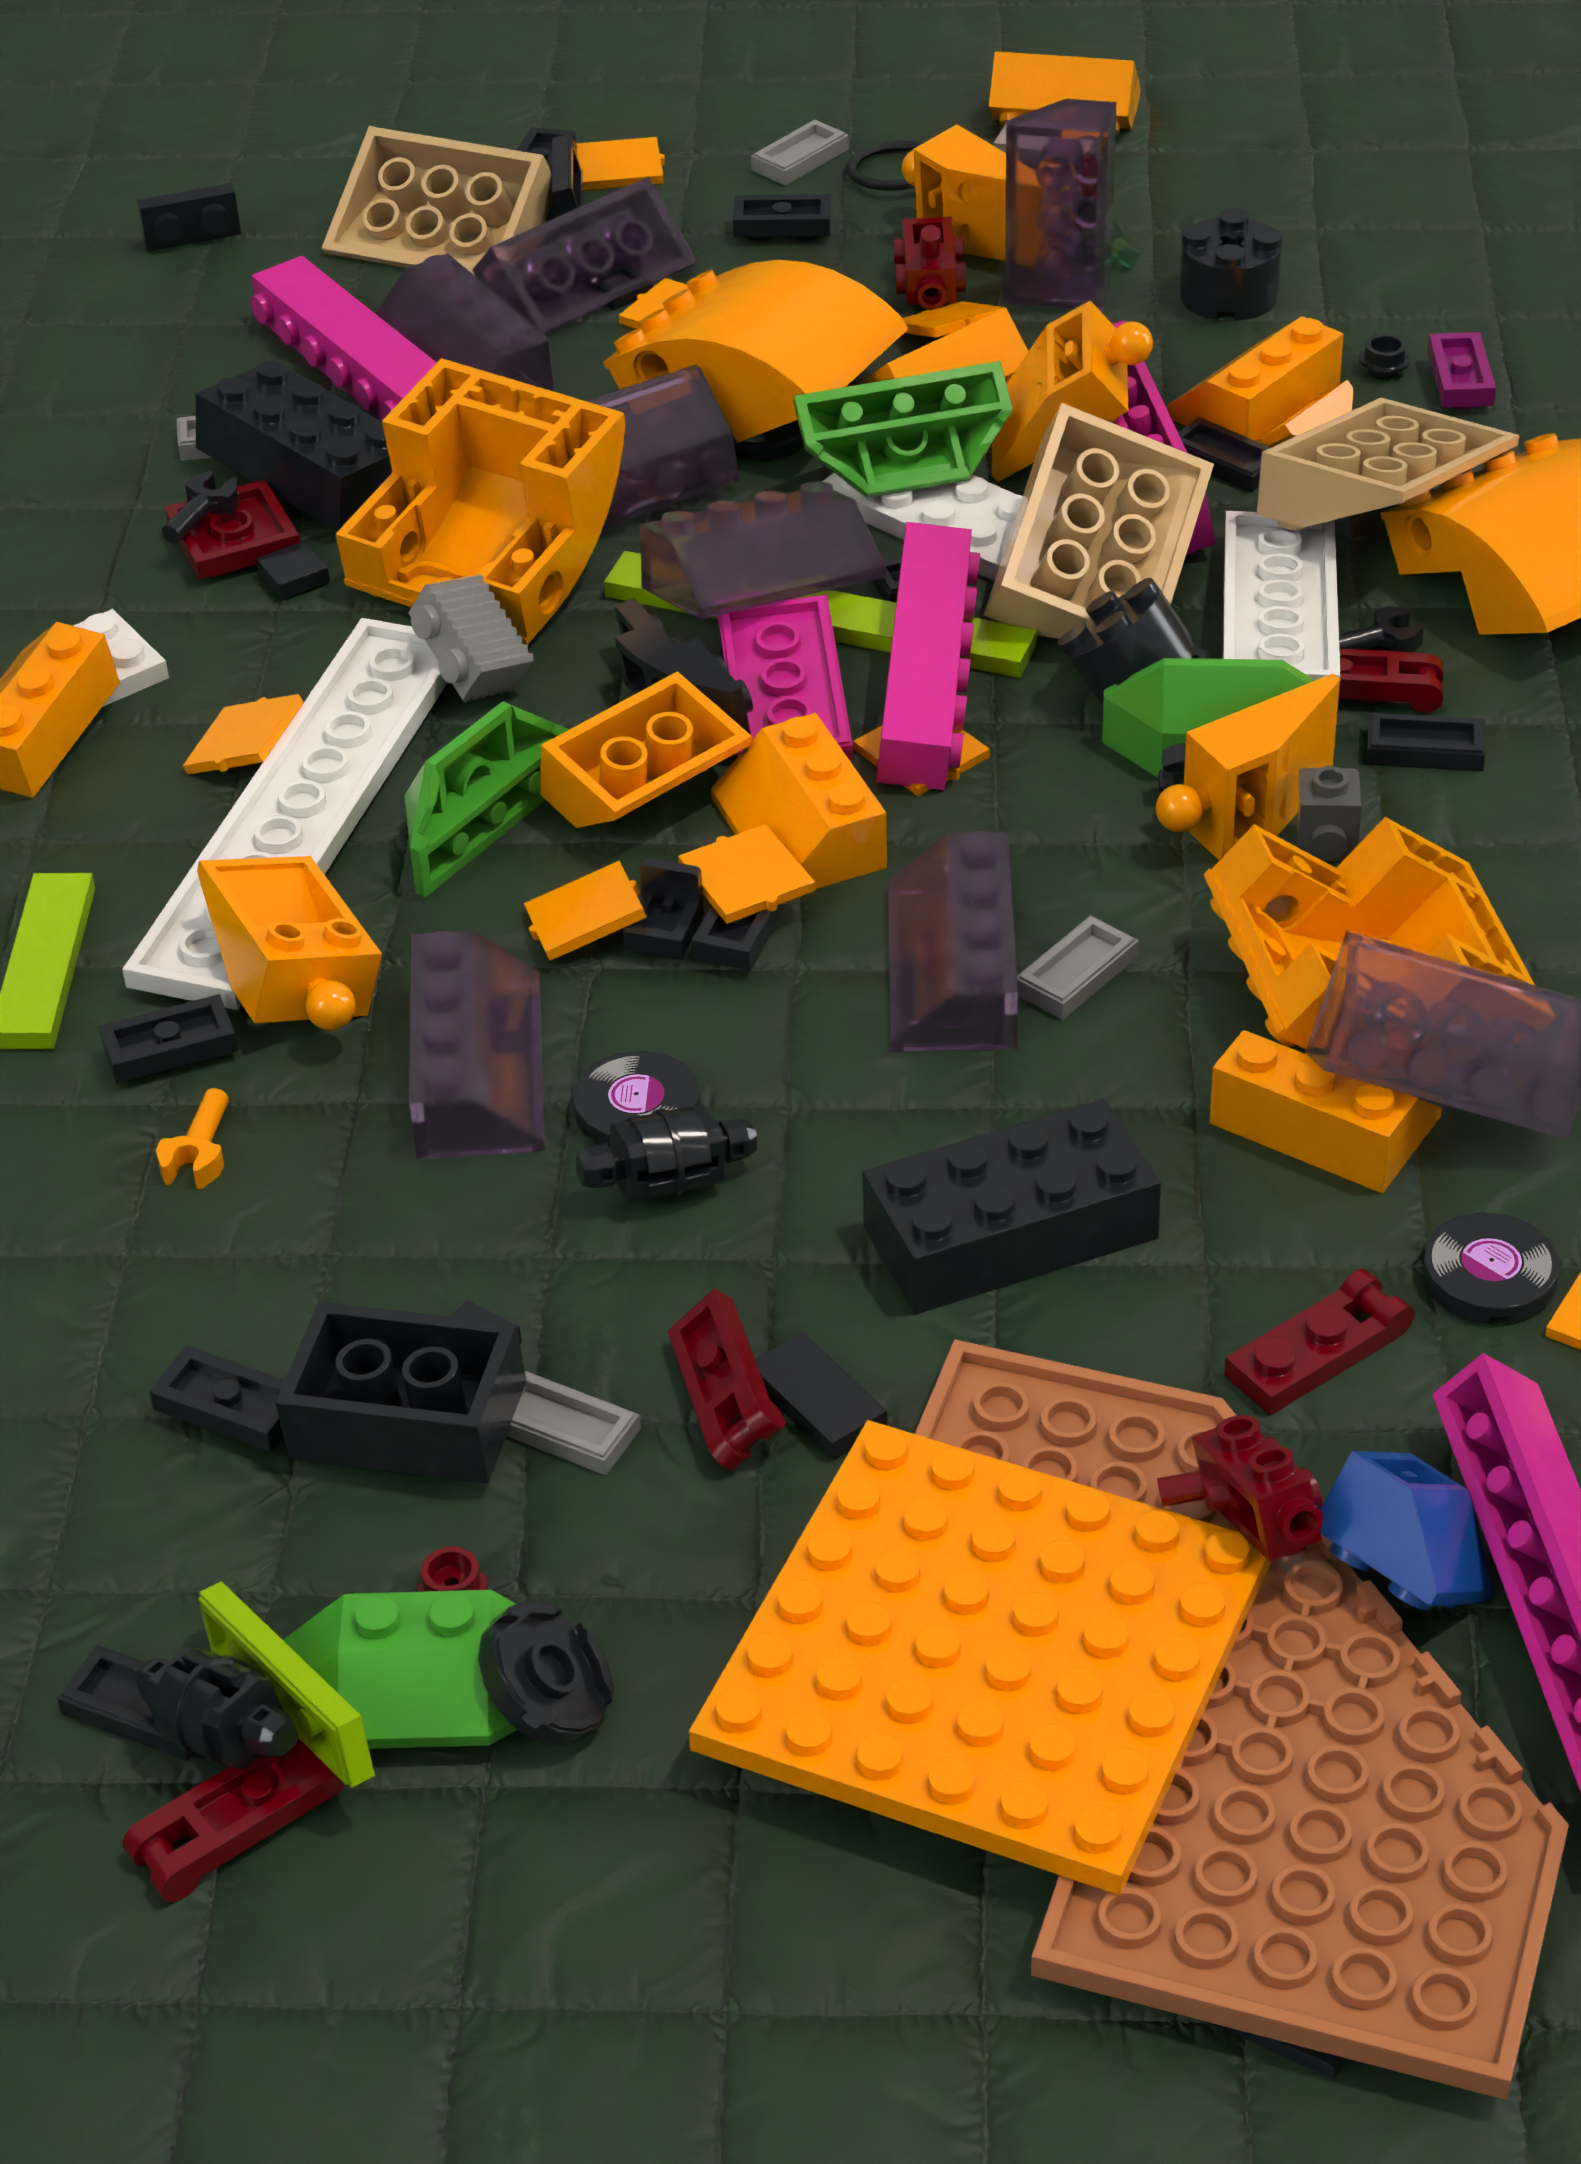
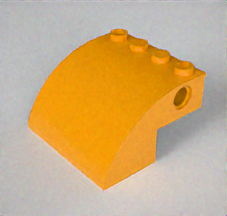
[603,260,908,442]
[335,358,626,645]
[1380,433,1581,635]
[1203,817,1554,1073]

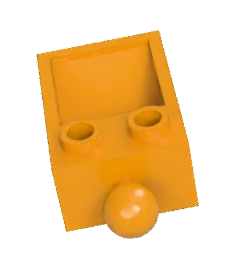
[902,124,1059,270]
[992,300,1153,482]
[1155,674,1340,861]
[197,856,382,1031]

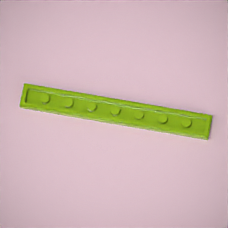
[604,551,1037,678]

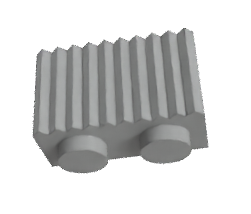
[408,574,534,703]

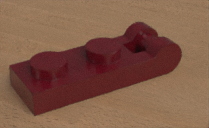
[1338,648,1444,713]
[1224,1269,1415,1416]
[667,1288,785,1471]
[122,1738,345,1902]

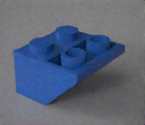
[1320,1451,1494,1610]

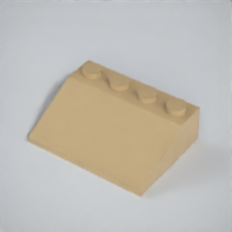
[321,126,554,285]
[1257,398,1519,530]
[983,403,1214,639]

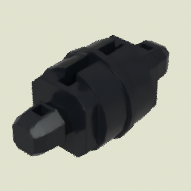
[576,1106,757,1202]
[134,1646,298,1769]

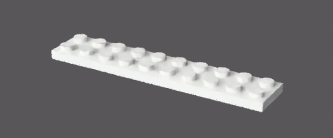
[122,618,448,1010]

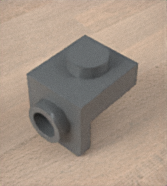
[1296,766,1362,862]

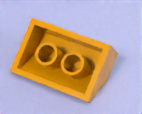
[988,51,1141,135]
[858,307,1029,385]
[1166,316,1344,441]
[0,622,120,798]
[540,671,752,828]
[711,713,887,889]
[1209,1030,1442,1194]

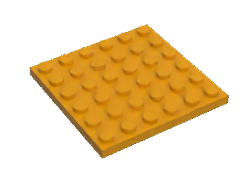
[689,1420,1272,1896]

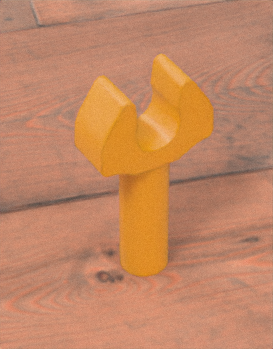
[156,1088,229,1189]

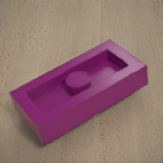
[1427,332,1496,410]

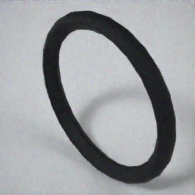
[847,140,924,191]

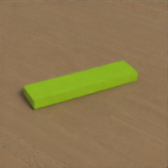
[0,873,95,1049]
[198,1581,375,1788]

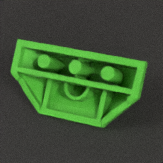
[793,361,1013,498]
[1102,658,1314,778]
[404,701,569,898]
[283,1590,517,1749]

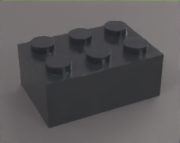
[275,1302,527,1484]

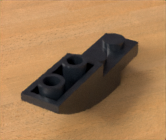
[614,598,753,735]

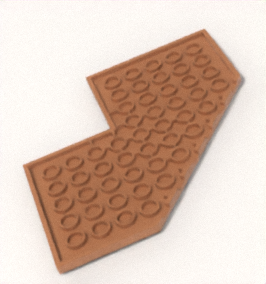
[915,1339,1569,2101]

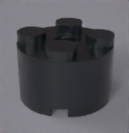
[1180,208,1282,321]
[1058,578,1196,706]

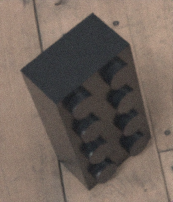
[195,360,392,532]
[862,1098,1161,1315]

